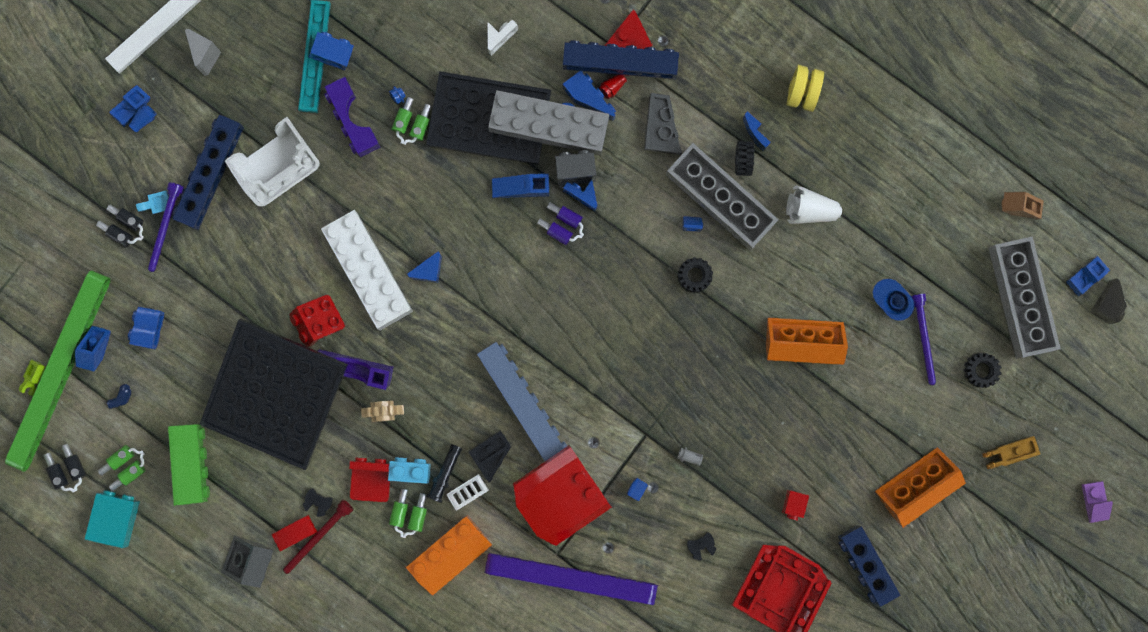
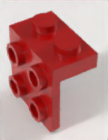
[289,295,345,347]
[349,457,390,502]

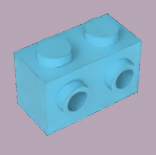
[388,457,431,484]

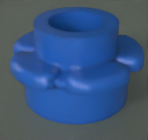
[389,86,406,104]

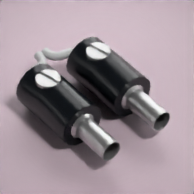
[96,204,144,248]
[43,444,87,493]

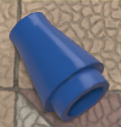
[129,104,157,132]

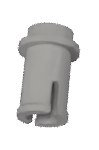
[677,447,703,466]

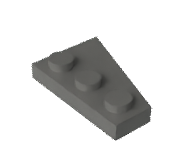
[644,93,682,155]

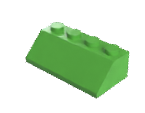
[168,424,210,506]

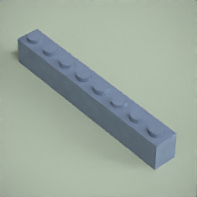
[477,342,567,461]

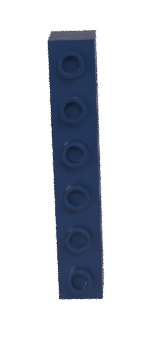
[173,115,244,230]

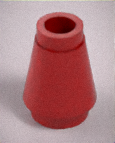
[599,75,627,99]

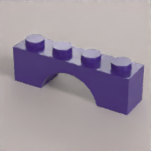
[324,77,381,158]
[318,349,394,390]

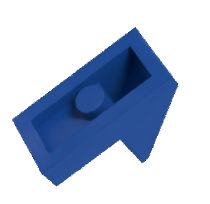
[563,180,597,212]

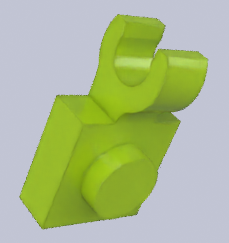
[19,359,45,396]

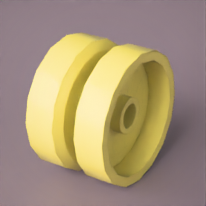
[787,65,824,112]

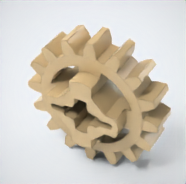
[361,401,404,422]

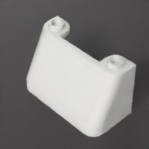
[224,117,320,206]

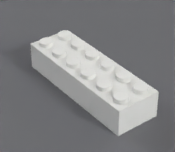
[321,210,413,330]

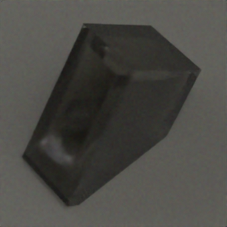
[1090,278,1127,324]

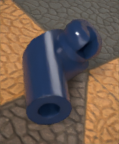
[107,384,132,409]

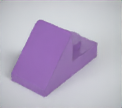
[1081,481,1113,523]

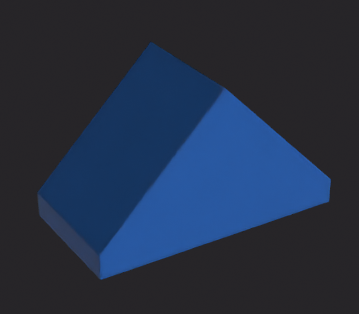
[407,252,442,283]

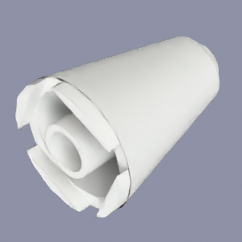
[786,186,842,224]

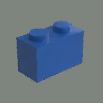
[309,32,354,71]

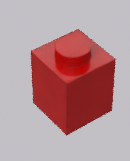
[782,490,809,521]

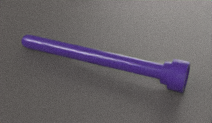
[148,182,184,272]
[911,294,936,385]

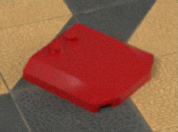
[513,445,612,546]
[731,545,832,632]

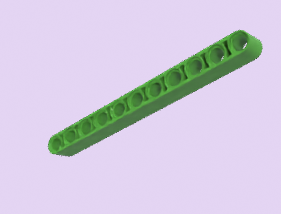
[5,270,110,472]

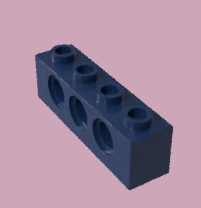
[838,525,901,607]

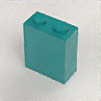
[85,490,140,548]

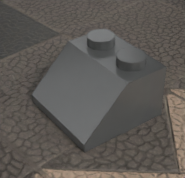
[221,535,273,588]

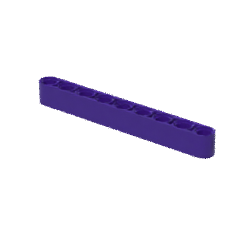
[484,553,658,605]

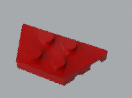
[604,9,652,76]

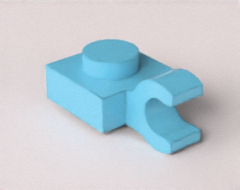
[136,190,169,214]

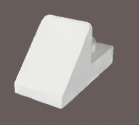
[488,20,518,56]

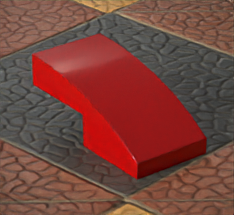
[271,515,317,552]

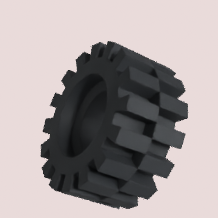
[735,141,754,176]
[677,257,713,293]
[963,353,1002,388]

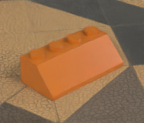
[766,318,848,365]
[875,447,966,528]
[406,515,492,595]

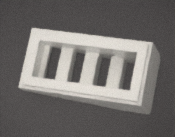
[446,474,489,511]

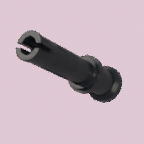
[426,444,462,503]

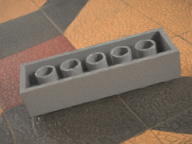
[488,90,609,155]
[666,143,779,251]
[989,237,1061,359]

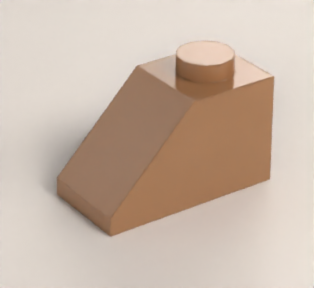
[1002,192,1043,219]

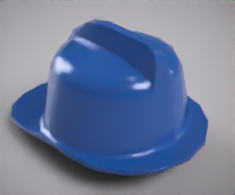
[873,279,914,321]

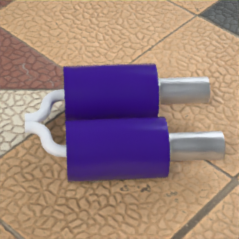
[537,202,584,245]

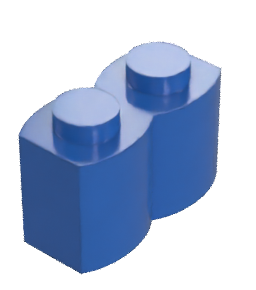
[128,307,164,350]

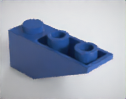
[563,70,616,121]
[492,174,549,198]

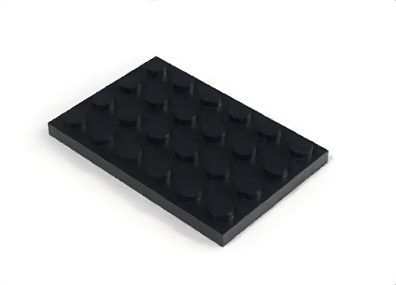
[426,71,551,165]

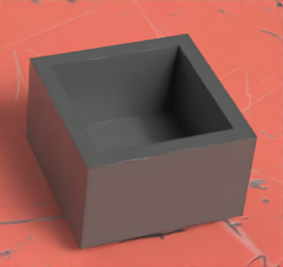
[555,150,596,186]

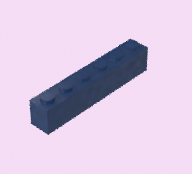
[563,40,679,79]

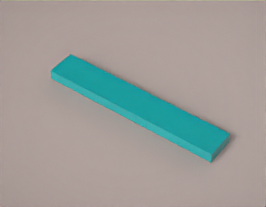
[298,0,331,113]

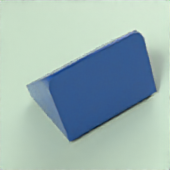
[682,216,703,232]
[627,478,648,501]

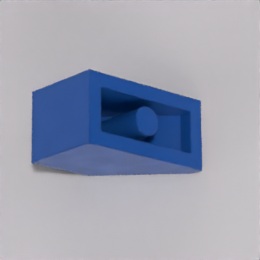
[75,326,111,372]

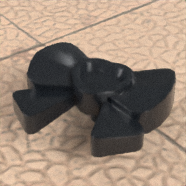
[303,488,333,517]
[687,532,717,561]

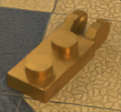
[982,436,1040,469]

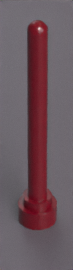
[283,499,354,574]

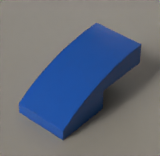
[109,85,151,127]
[743,111,771,151]
[1066,256,1110,296]

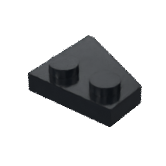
[468,430,511,483]

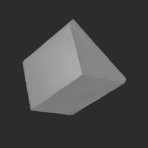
[185,29,221,76]

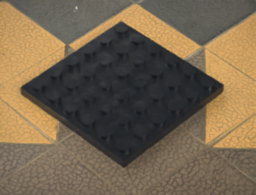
[199,319,348,470]

